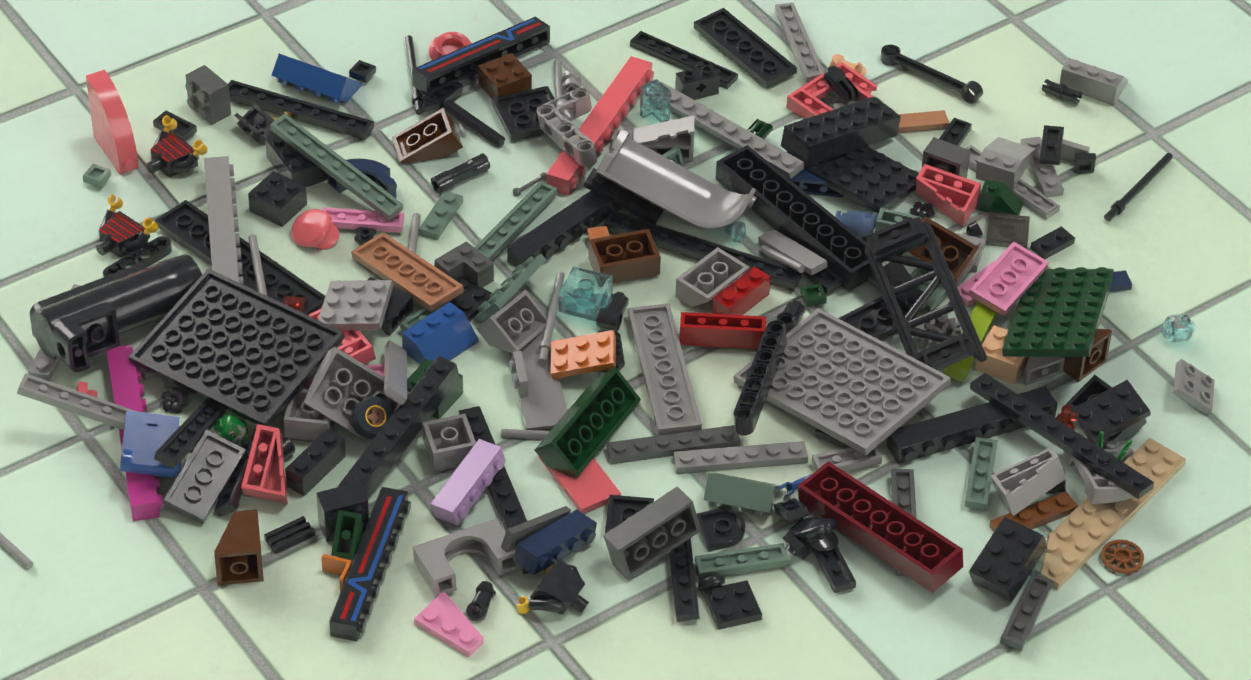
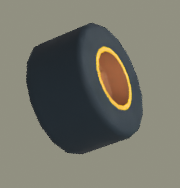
[351,397,394,439]

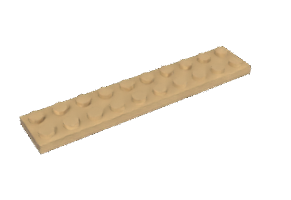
[1031,438,1186,590]

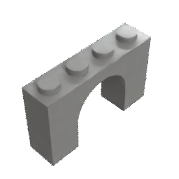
[413,518,520,597]

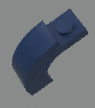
[327,158,397,198]

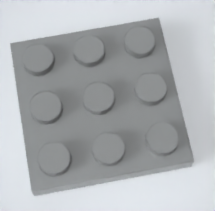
[318,280,393,330]

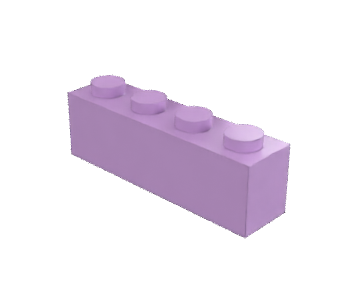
[431,439,505,526]

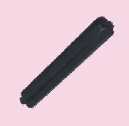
[443,99,505,147]

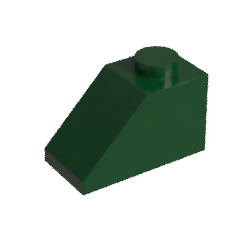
[978,179,1023,219]
[331,510,363,559]

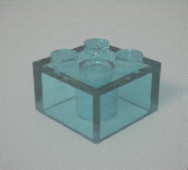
[559,266,613,321]

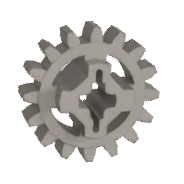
[915,314,961,348]

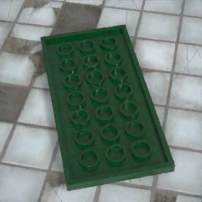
[1002,267,1114,357]

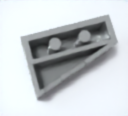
[633,115,695,161]
[990,448,1066,516]

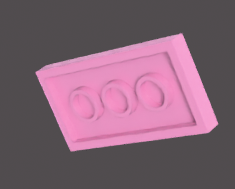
[968,241,1049,316]

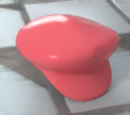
[429,32,472,60]
[291,209,339,250]

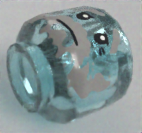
[1162,314,1195,343]

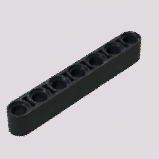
[733,320,787,436]

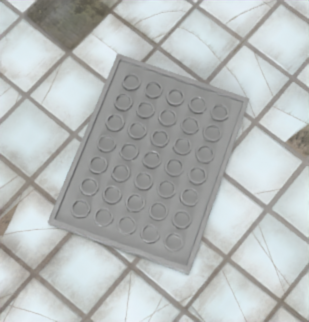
[733,308,951,455]

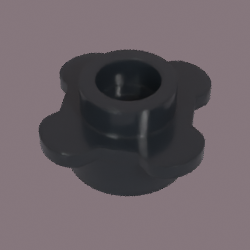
[354,227,377,245]

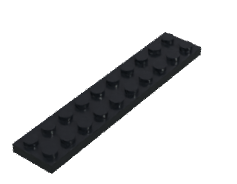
[155,200,326,315]

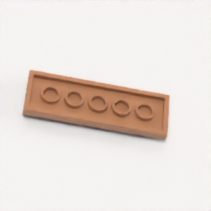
[351,232,464,312]

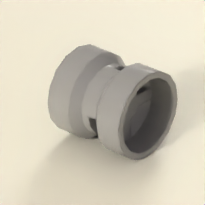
[562,70,581,94]

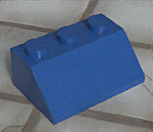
[402,302,479,365]

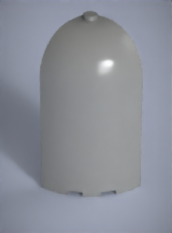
[596,129,757,229]

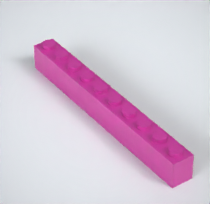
[106,345,163,521]

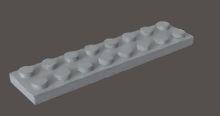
[628,303,702,435]

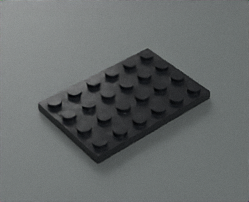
[787,146,919,214]

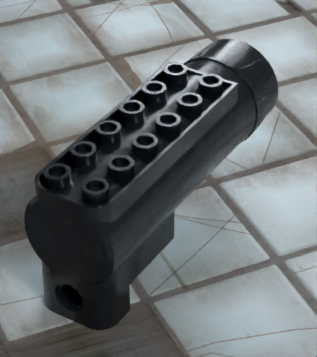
[29,254,202,372]

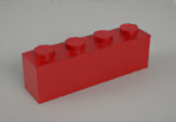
[679,312,766,349]

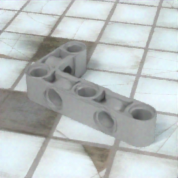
[537,88,597,167]

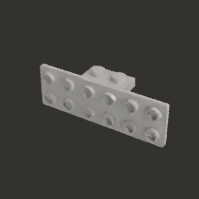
[509,332,567,430]

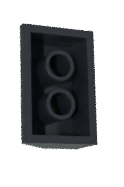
[1065,374,1147,443]

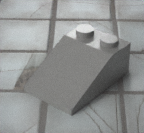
[976,137,1036,190]

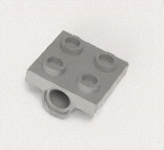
[1173,359,1215,415]

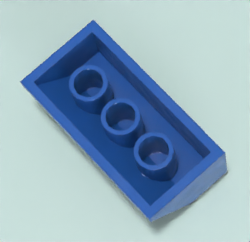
[271,53,362,104]

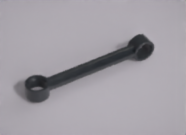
[881,44,983,104]

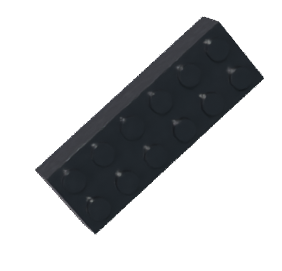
[781,96,901,166]

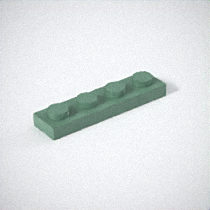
[964,437,998,510]
[694,543,789,579]

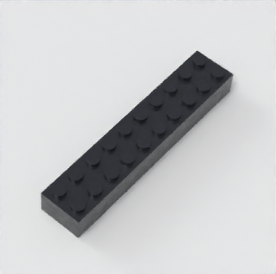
[715,145,873,291]

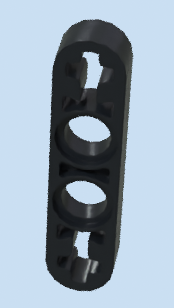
[103,236,172,277]

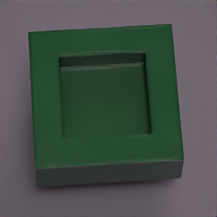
[800,283,827,307]

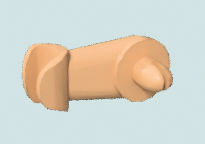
[829,54,866,76]

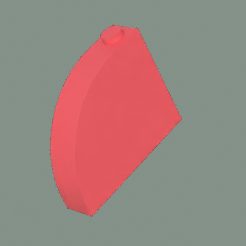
[86,69,139,174]

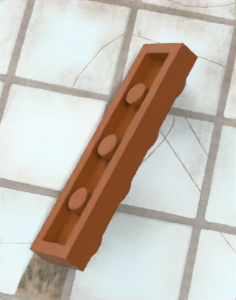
[990,491,1078,532]

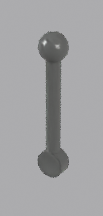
[513,172,546,196]

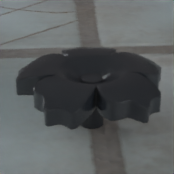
[910,201,935,220]
[161,387,188,413]

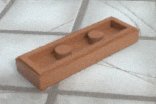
[897,110,949,133]

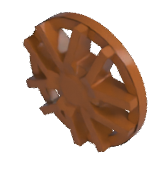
[1101,539,1144,576]

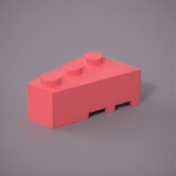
[241,424,288,504]

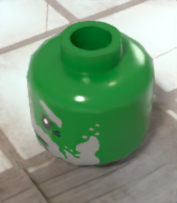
[214,414,249,445]

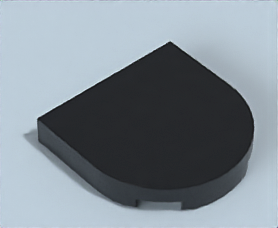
[697,509,745,552]

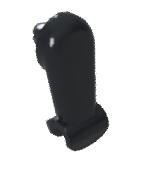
[466,581,496,621]

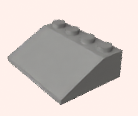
[303,347,409,444]

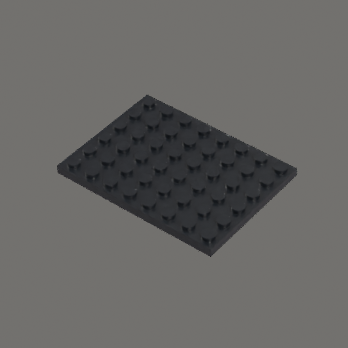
[128,269,345,426]

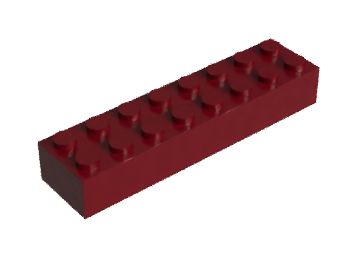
[797,461,964,593]

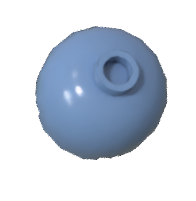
[835,211,877,238]

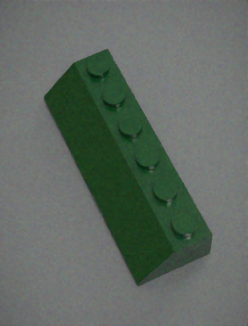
[534,366,641,478]

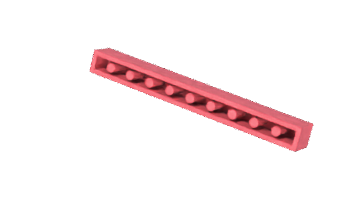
[546,56,654,196]

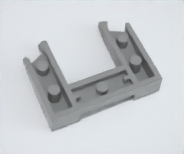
[1063,439,1150,504]

